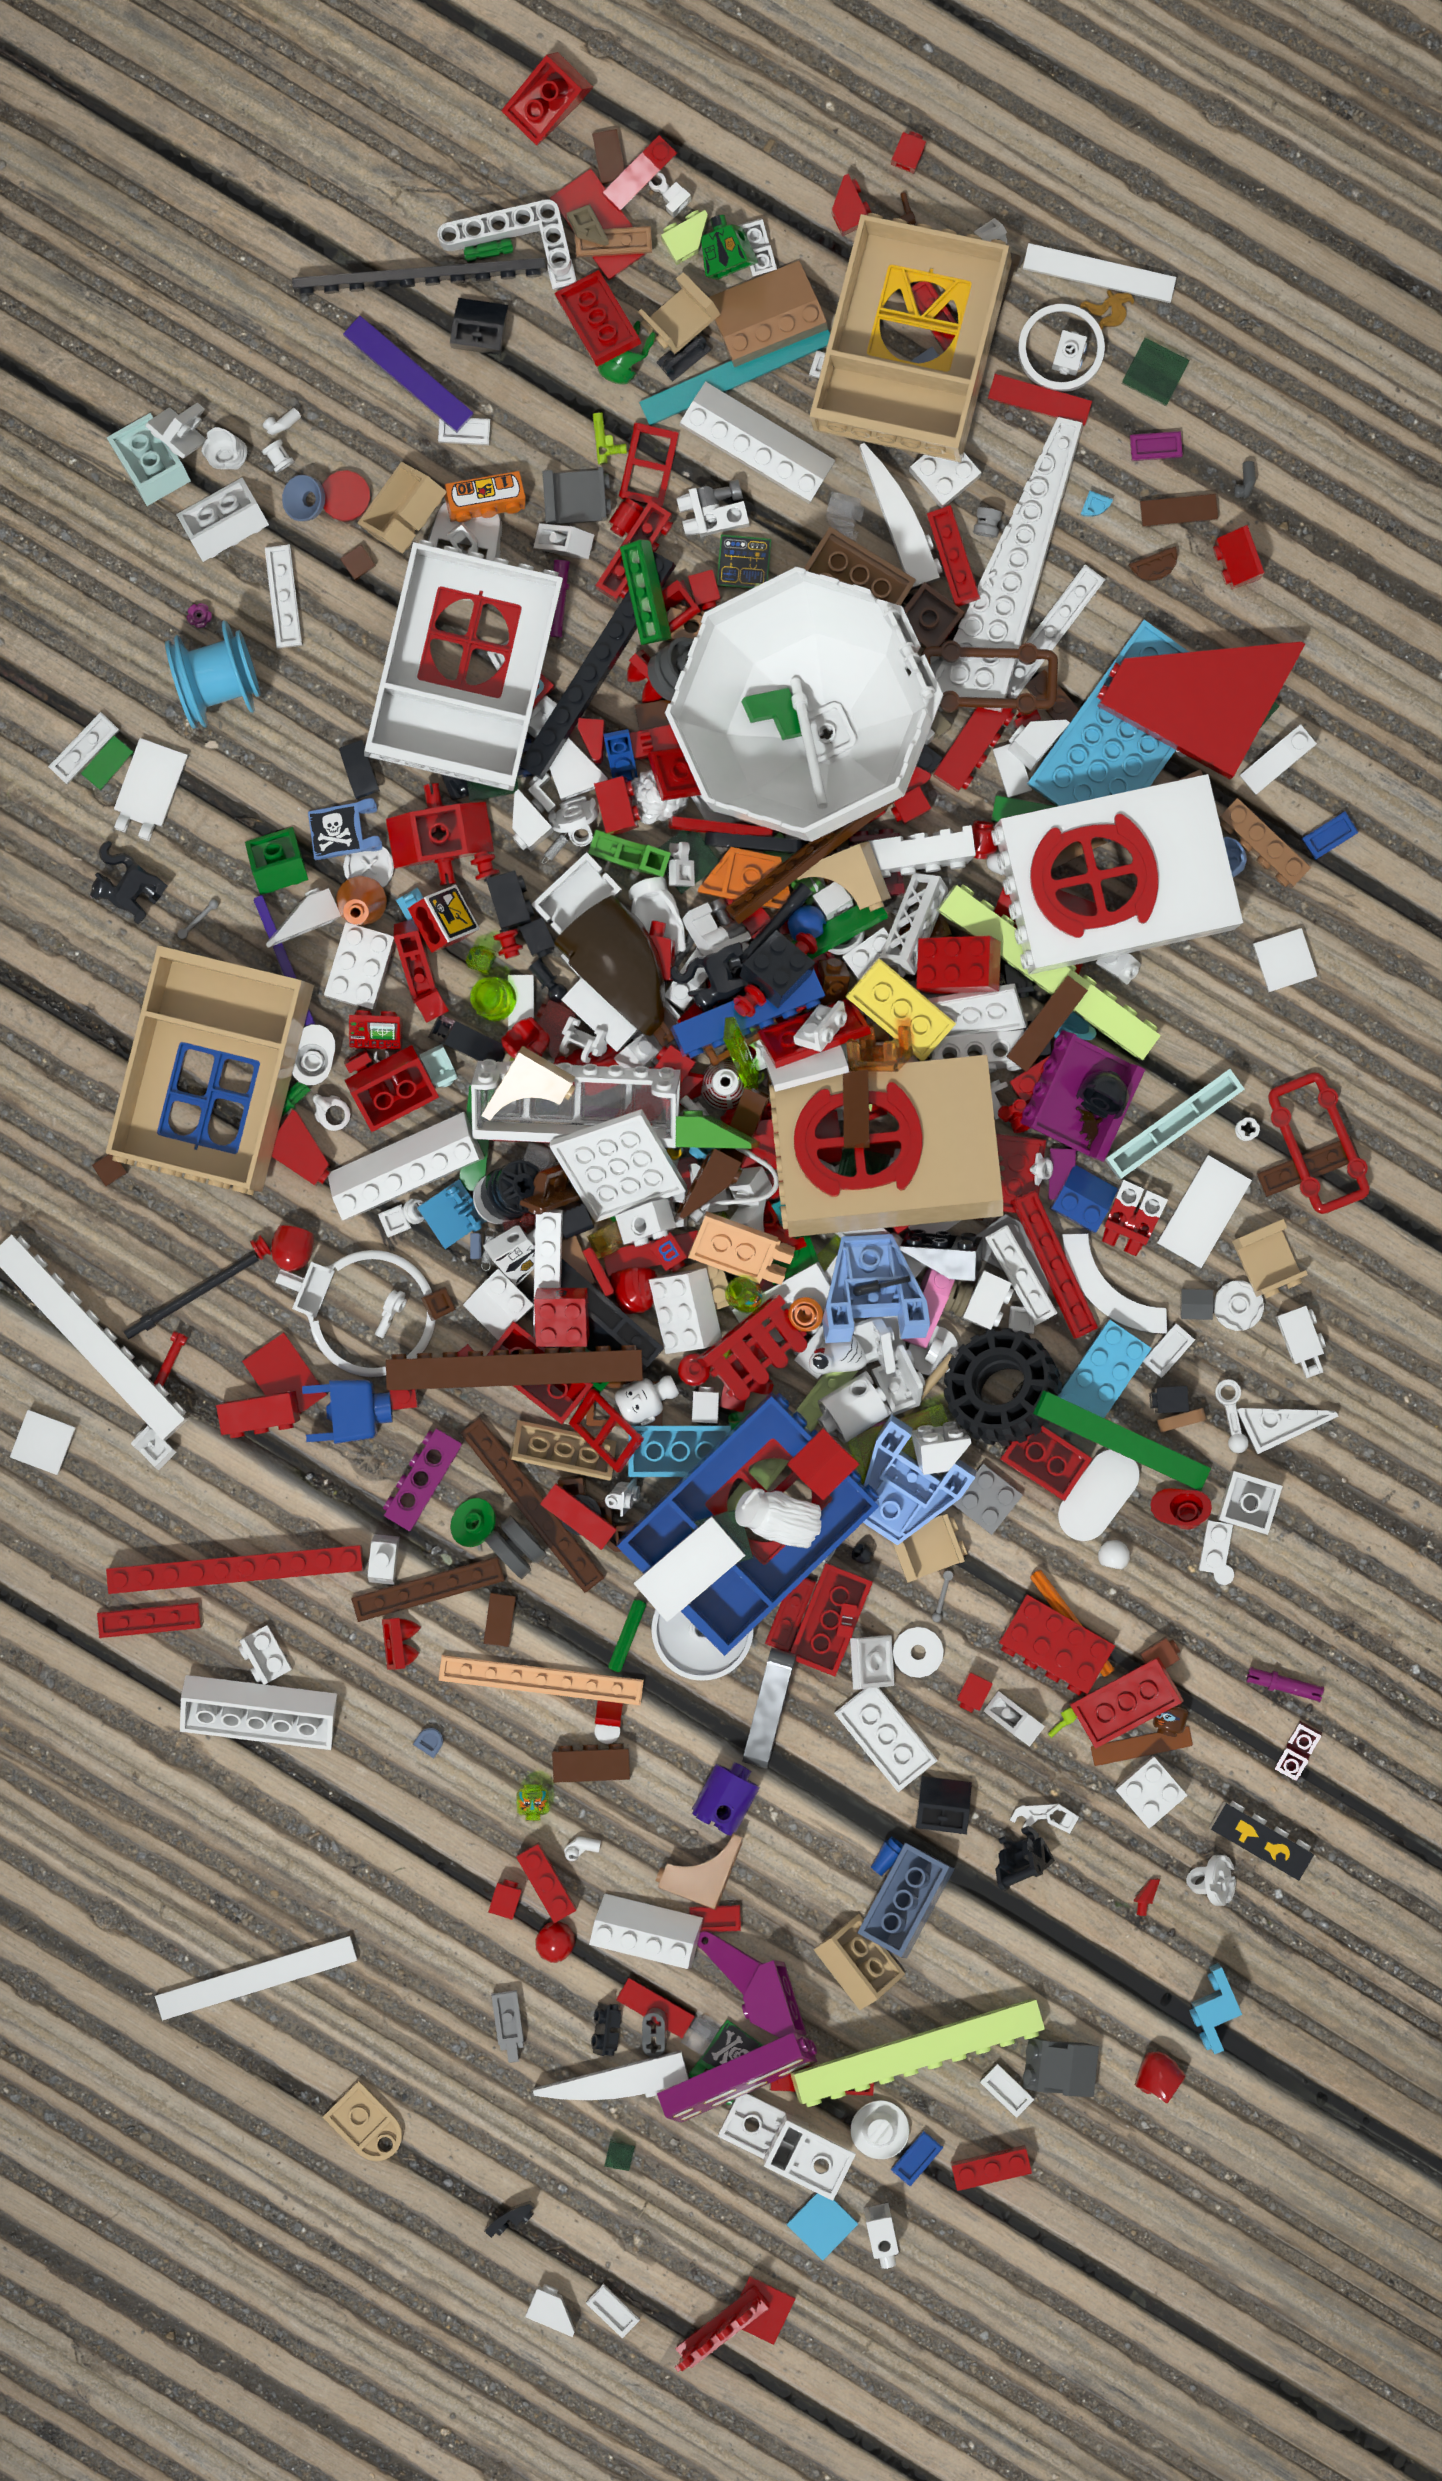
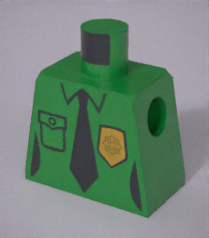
[701,215,758,280]

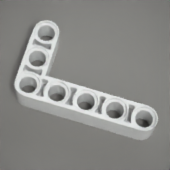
[437,200,571,276]

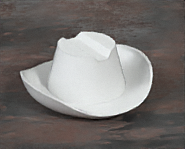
[851,2100,909,2159]

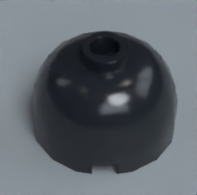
[1076,1071,1129,1119]

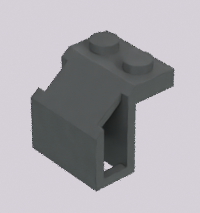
[1023,2037,1099,2097]

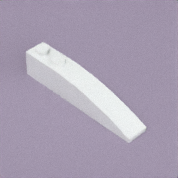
[859,443,942,591]
[533,2050,689,2100]

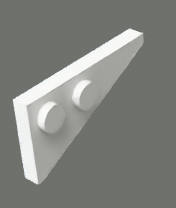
[1237,1408,1339,1454]

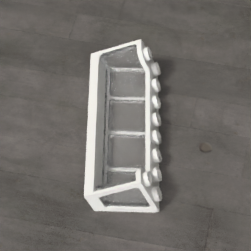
[471,1059,681,1148]

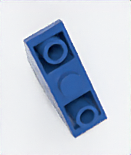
[603,729,638,781]

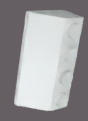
[589,1893,703,1969]

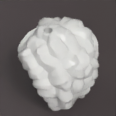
[631,769,688,824]

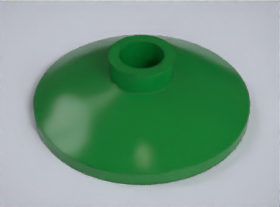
[450,1498,496,1547]

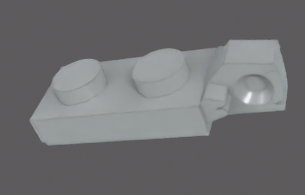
[491,1990,524,2063]

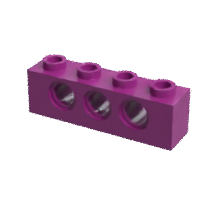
[383,1428,463,1531]

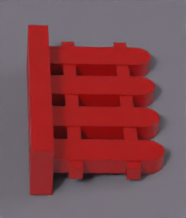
[697,1295,807,1400]
[674,2286,770,2372]

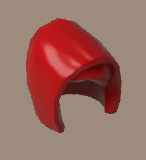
[271,1225,315,1272]
[1134,2052,1186,2104]

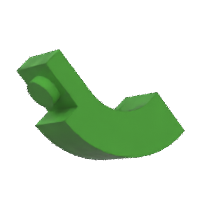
[587,830,671,877]

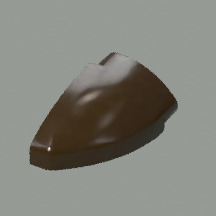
[554,895,665,1037]

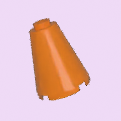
[336,875,387,926]

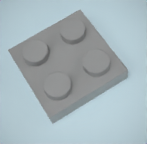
[953,1464,1023,1535]

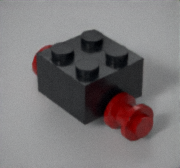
[470,850,535,959]
[734,930,818,1017]

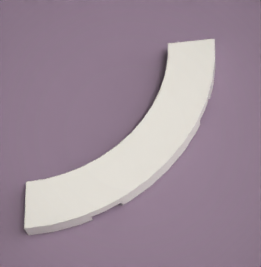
[1062,1234,1167,1334]

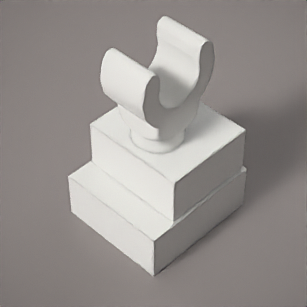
[649,173,692,218]

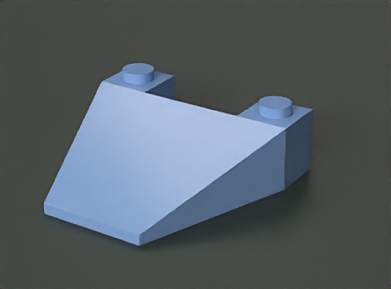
[822,1234,930,1343]
[863,1414,976,1545]

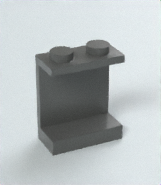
[542,467,611,525]

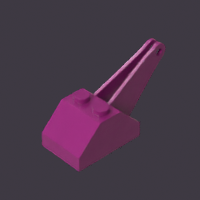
[697,1932,807,2038]

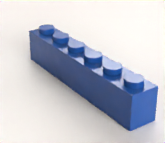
[671,968,825,1059]

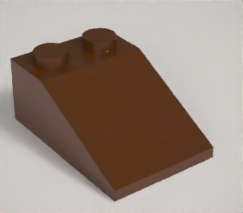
[674,1149,743,1221]

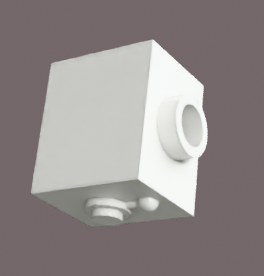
[1052,330,1087,376]

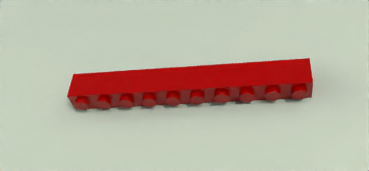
[106,1545,364,1594]

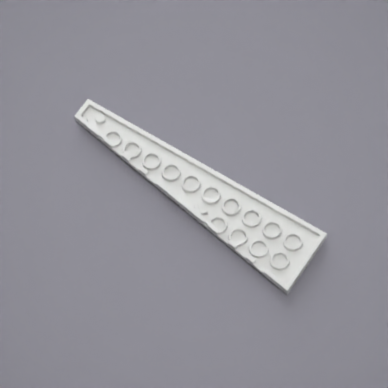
[935,417,1083,712]

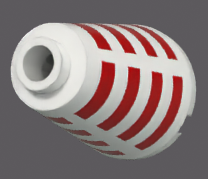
[701,1060,751,1110]

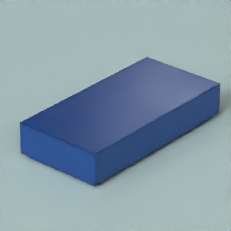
[1302,812,1359,860]
[891,2130,943,2186]

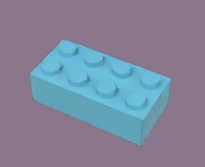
[1057,1320,1152,1418]
[628,1426,731,1477]

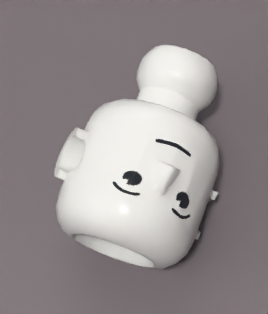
[615,1376,679,1426]

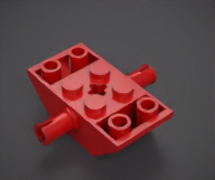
[386,783,494,886]

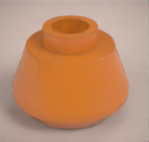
[789,1297,823,1332]

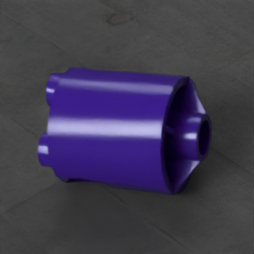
[692,1762,760,1836]

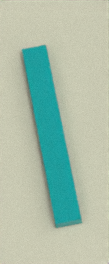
[639,330,830,426]

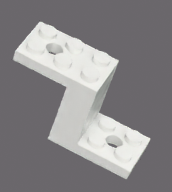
[718,2093,856,2201]

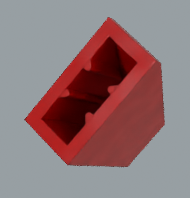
[271,1109,331,1186]

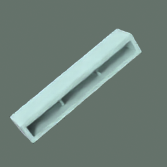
[1105,1069,1245,1180]

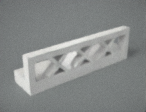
[880,873,949,975]

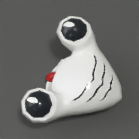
[809,1335,867,1375]

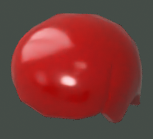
[535,1921,575,1963]

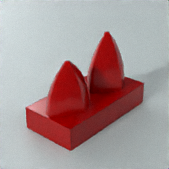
[627,649,662,703]
[382,1618,421,1670]

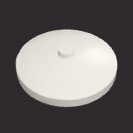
[651,1609,753,1681]

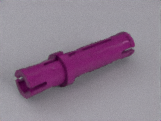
[549,560,570,638]
[1246,1666,1324,1702]

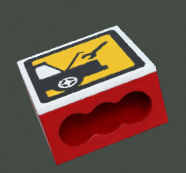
[407,885,480,953]

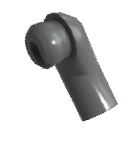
[1234,461,1256,499]

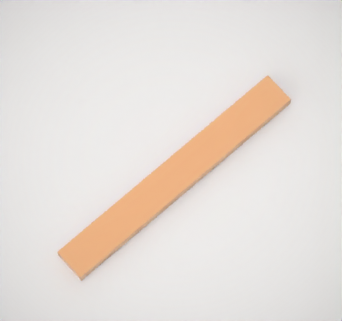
[438,1655,644,1705]

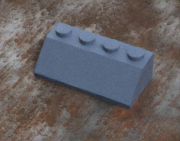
[857,1843,955,1958]

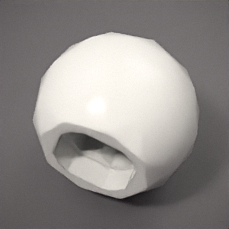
[1098,1540,1130,1570]

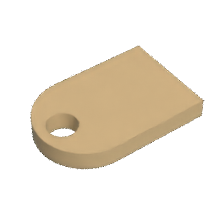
[323,2080,402,2161]

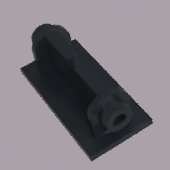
[656,334,711,382]
[591,2002,622,2056]

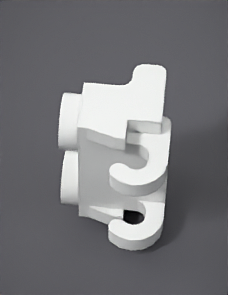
[559,1016,608,1063]

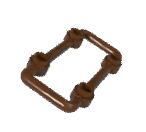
[921,641,1058,715]

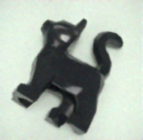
[90,841,168,925]
[671,942,748,1013]

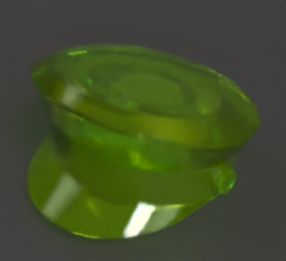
[470,977,516,1021]

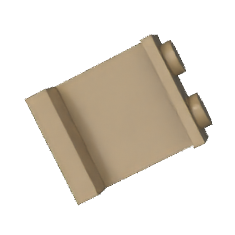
[638,272,721,354]
[1232,1219,1308,1298]
[892,1513,968,1583]

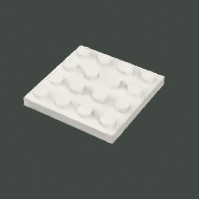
[549,1109,687,1222]

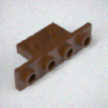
[520,1164,581,1215]

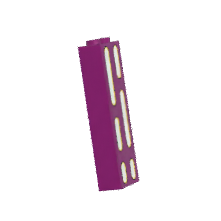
[657,2032,817,2123]

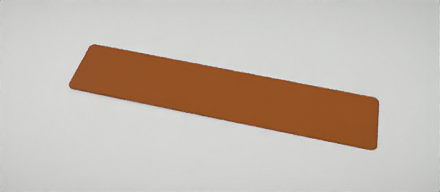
[1091,1726,1193,1766]

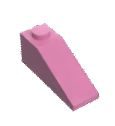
[902,1268,955,1349]

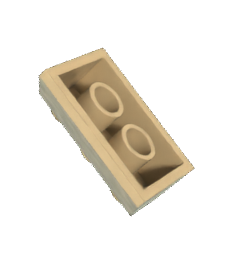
[814,1914,905,2010]

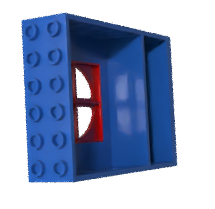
[617,1392,879,1656]

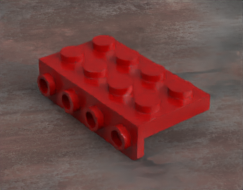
[998,1594,1115,1696]

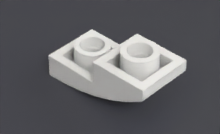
[738,218,777,276]

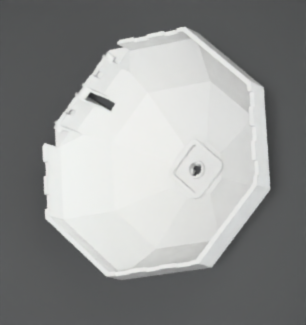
[665,567,943,842]

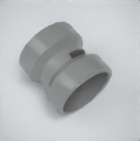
[973,507,1002,538]

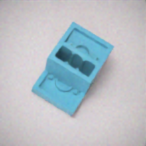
[1189,1963,1242,2054]

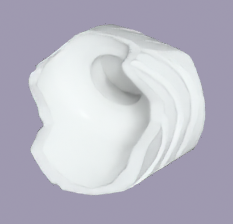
[202,427,247,470]

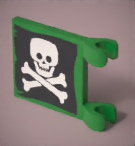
[688,2020,764,2105]

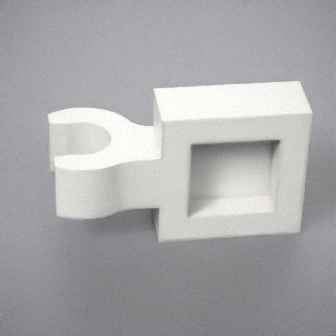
[669,842,695,887]

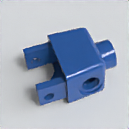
[302,1380,393,1444]

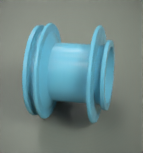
[165,620,261,729]

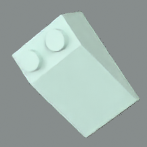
[107,413,191,506]

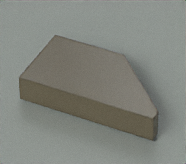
[567,204,609,246]

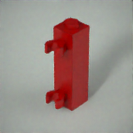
[629,725,680,761]

